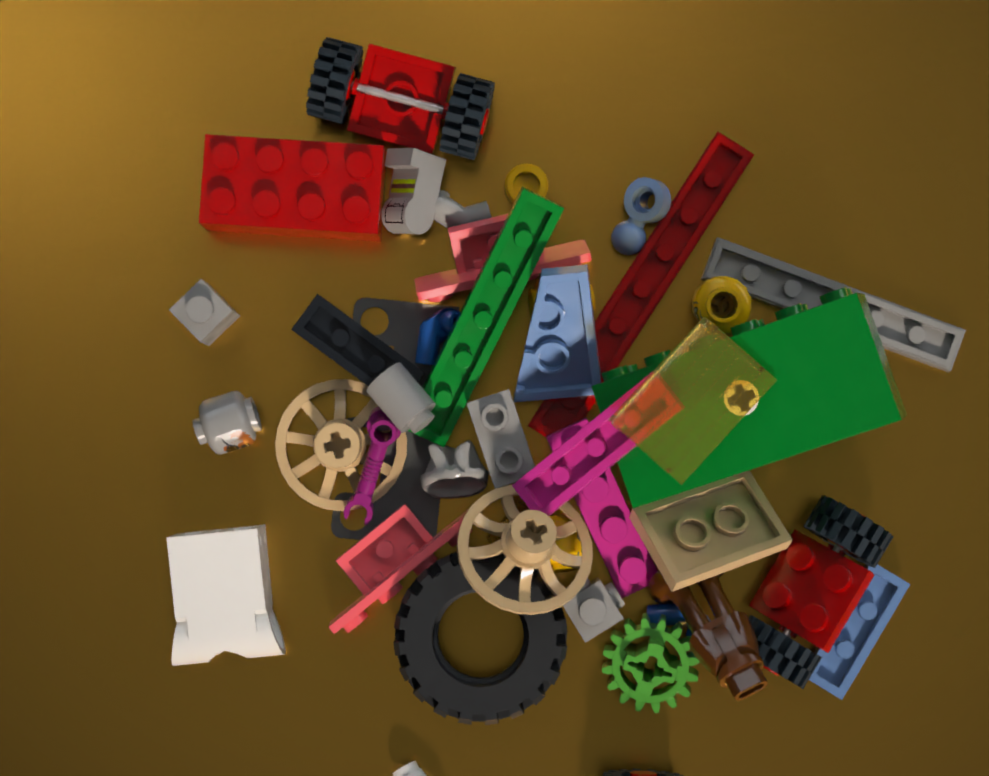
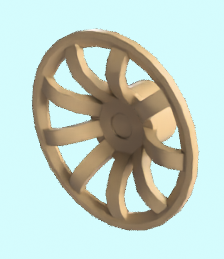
[275,379,407,511]
[457,485,593,615]

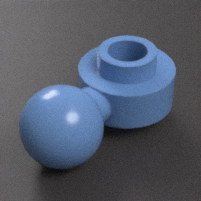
[611,177,671,255]

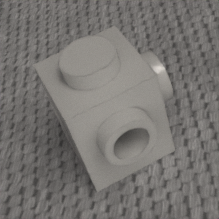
[563,578,625,643]

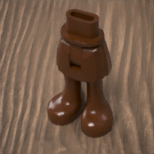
[648,570,768,701]

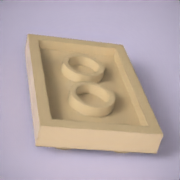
[629,470,792,592]

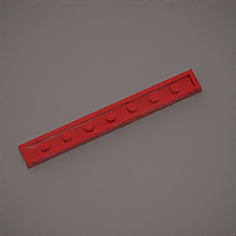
[527,131,755,438]

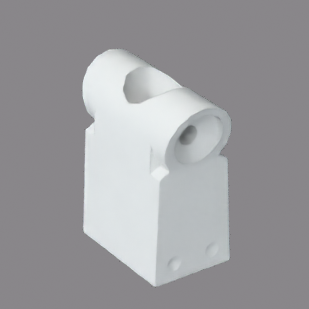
[166,524,286,666]

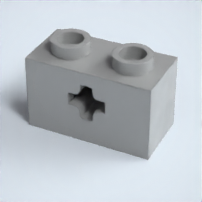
[466,389,535,489]

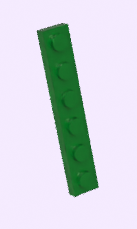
[408,186,564,447]

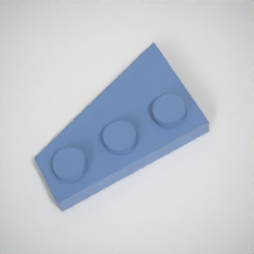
[513,264,602,402]

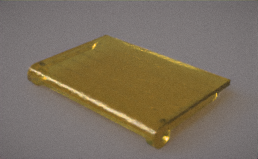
[608,317,777,485]

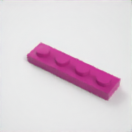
[512,371,685,516]
[545,418,657,598]

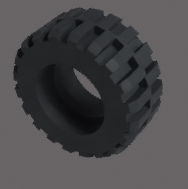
[393,552,568,725]

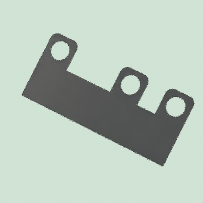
[331,298,459,540]

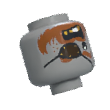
[193,391,262,455]

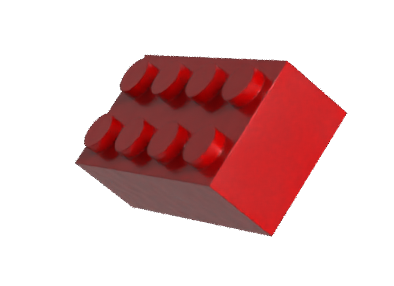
[199,134,387,242]

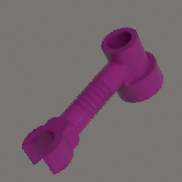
[344,406,401,525]

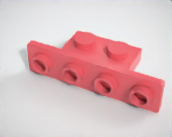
[414,214,592,302]
[328,503,472,634]

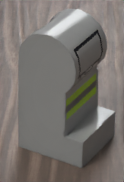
[381,148,446,234]

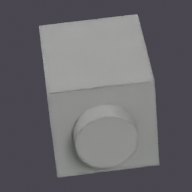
[169,279,240,346]

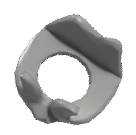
[420,440,489,499]

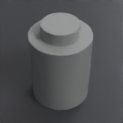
[366,362,436,434]

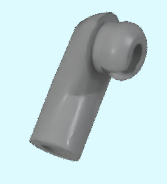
[434,190,491,228]

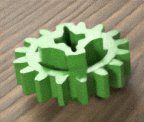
[602,613,700,713]

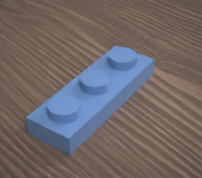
[809,564,910,700]

